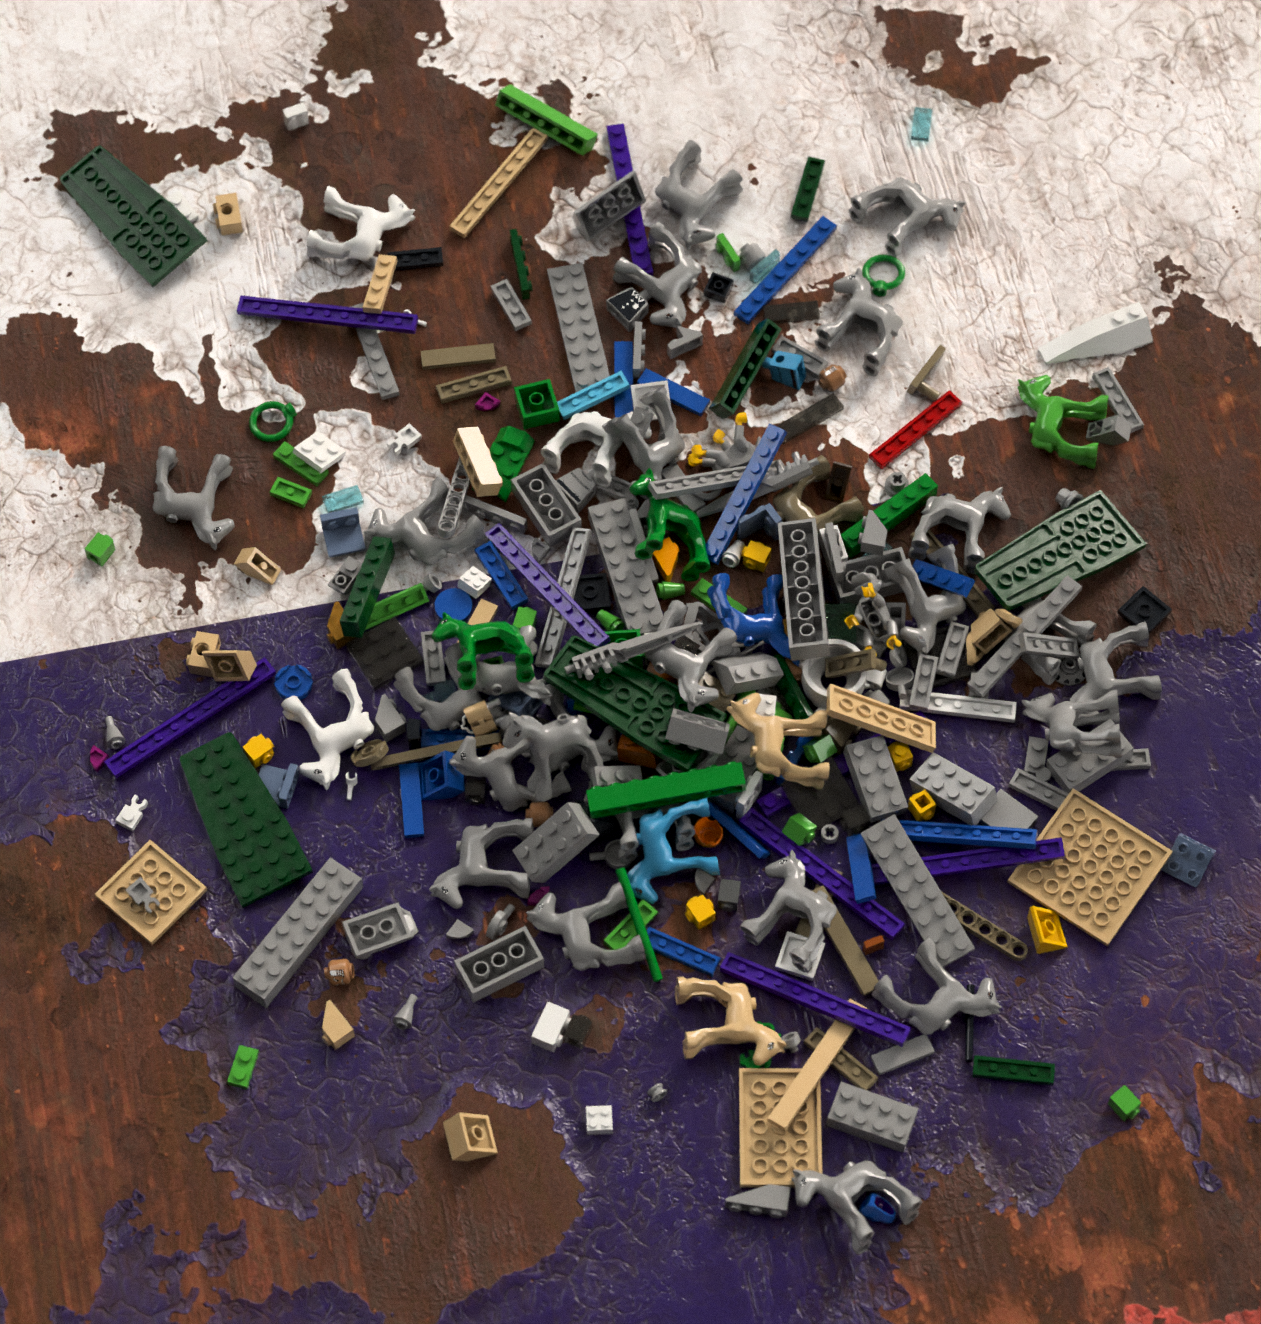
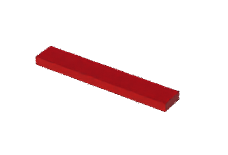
[869,390,962,469]

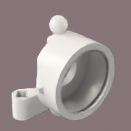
[799,639,887,719]

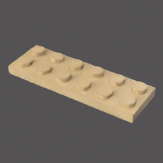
[826,684,936,753]

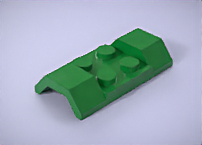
[472,426,535,502]

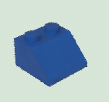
[419,751,465,800]

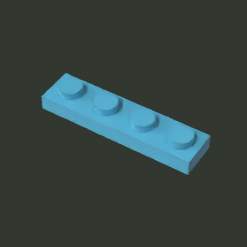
[557,371,630,420]

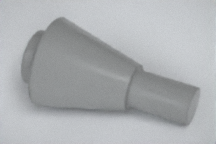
[105,716,126,749]
[393,994,417,1030]

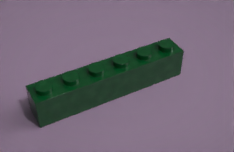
[709,318,782,419]
[340,536,395,638]

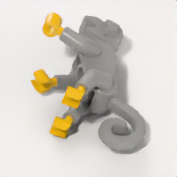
[688,412,761,501]
[844,572,907,669]

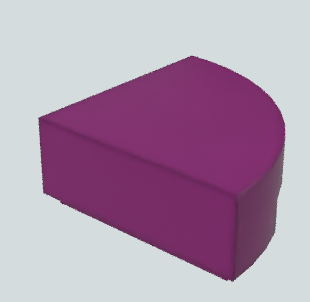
[475,392,501,411]
[90,745,110,772]
[527,886,550,906]

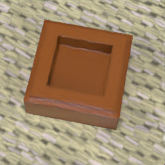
[862,935,885,956]

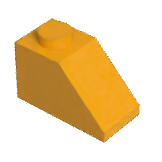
[652,537,680,582]

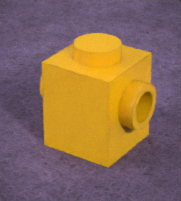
[741,540,772,572]
[242,734,274,769]
[888,741,913,772]
[908,789,936,821]
[685,894,716,930]

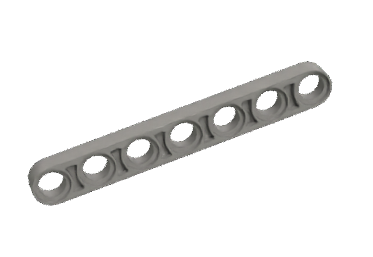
[438,456,470,538]

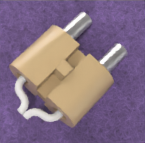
[460,698,507,737]

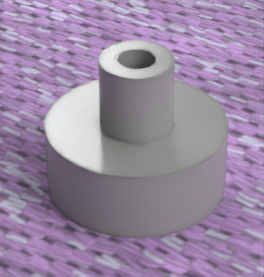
[423,573,442,593]
[781,1032,801,1053]

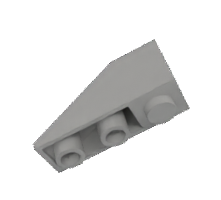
[725,1184,790,1218]

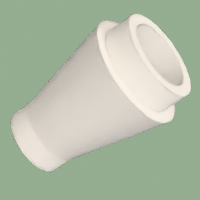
[722,540,745,568]

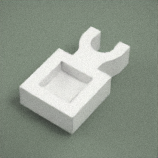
[387,423,422,456]
[115,795,148,831]

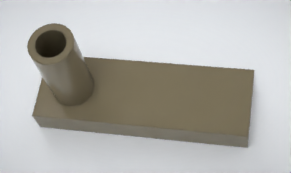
[907,345,946,402]
[825,649,887,679]

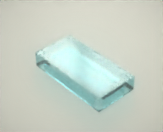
[911,107,932,142]
[750,249,780,284]
[322,485,364,513]

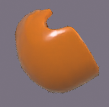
[694,817,723,848]

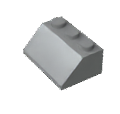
[711,652,784,695]
[665,708,730,755]

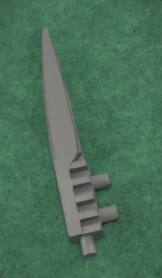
[696,451,820,518]
[564,622,703,680]

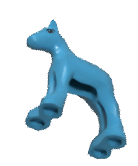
[627,798,720,904]

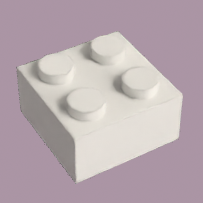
[283,102,309,131]
[457,566,492,599]
[756,694,777,716]
[586,1105,613,1135]

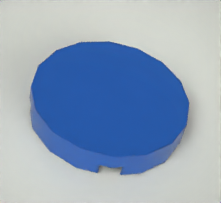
[435,588,473,622]
[274,665,313,700]

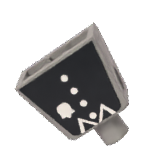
[607,288,652,332]

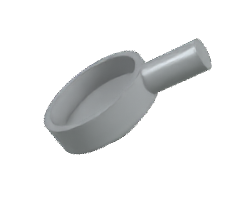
[885,667,914,700]
[589,839,633,869]
[486,904,515,940]

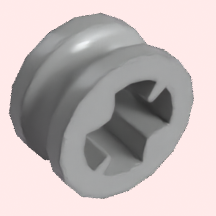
[821,824,839,844]
[647,1083,668,1102]

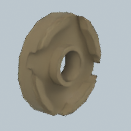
[351,739,389,767]

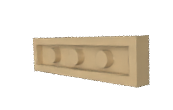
[363,255,397,314]

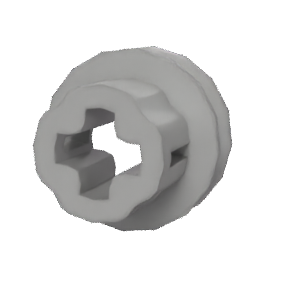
[884,472,909,497]
[1055,488,1083,510]

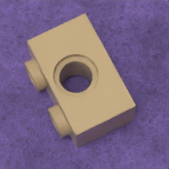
[213,193,243,235]
[186,631,221,677]

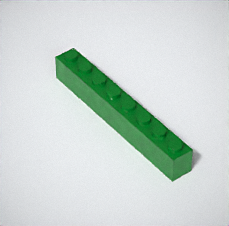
[586,761,746,819]

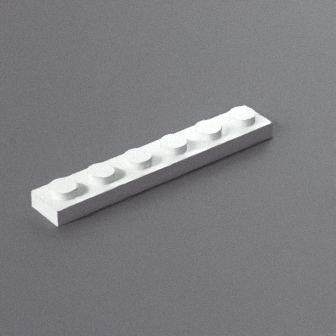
[899,690,1017,723]

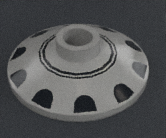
[1053,655,1086,686]

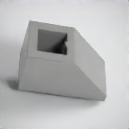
[1086,415,1131,445]
[858,510,888,556]
[328,556,362,595]
[375,694,407,742]

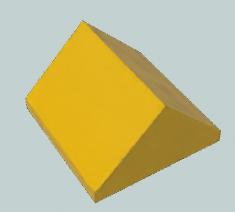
[1027,906,1067,954]

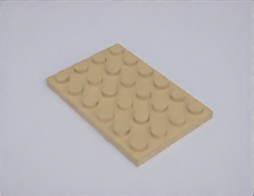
[739,1068,822,1187]

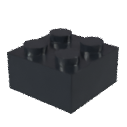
[704,272,734,304]

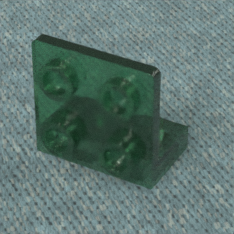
[825,603,857,643]

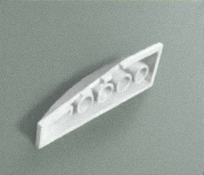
[1038,302,1153,364]

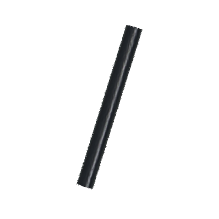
[965,984,975,1062]

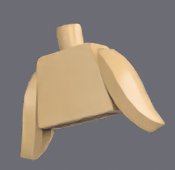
[966,608,1023,666]

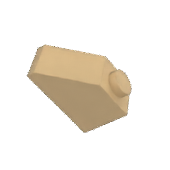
[234,547,281,585]
[322,1000,355,1050]

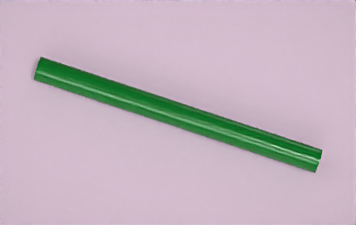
[615,867,663,982]

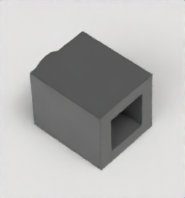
[718,879,741,912]

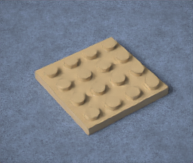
[95,840,207,945]

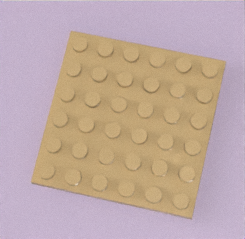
[1008,788,1173,947]

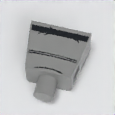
[555,468,597,514]

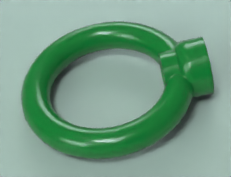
[862,254,906,297]
[249,401,297,442]

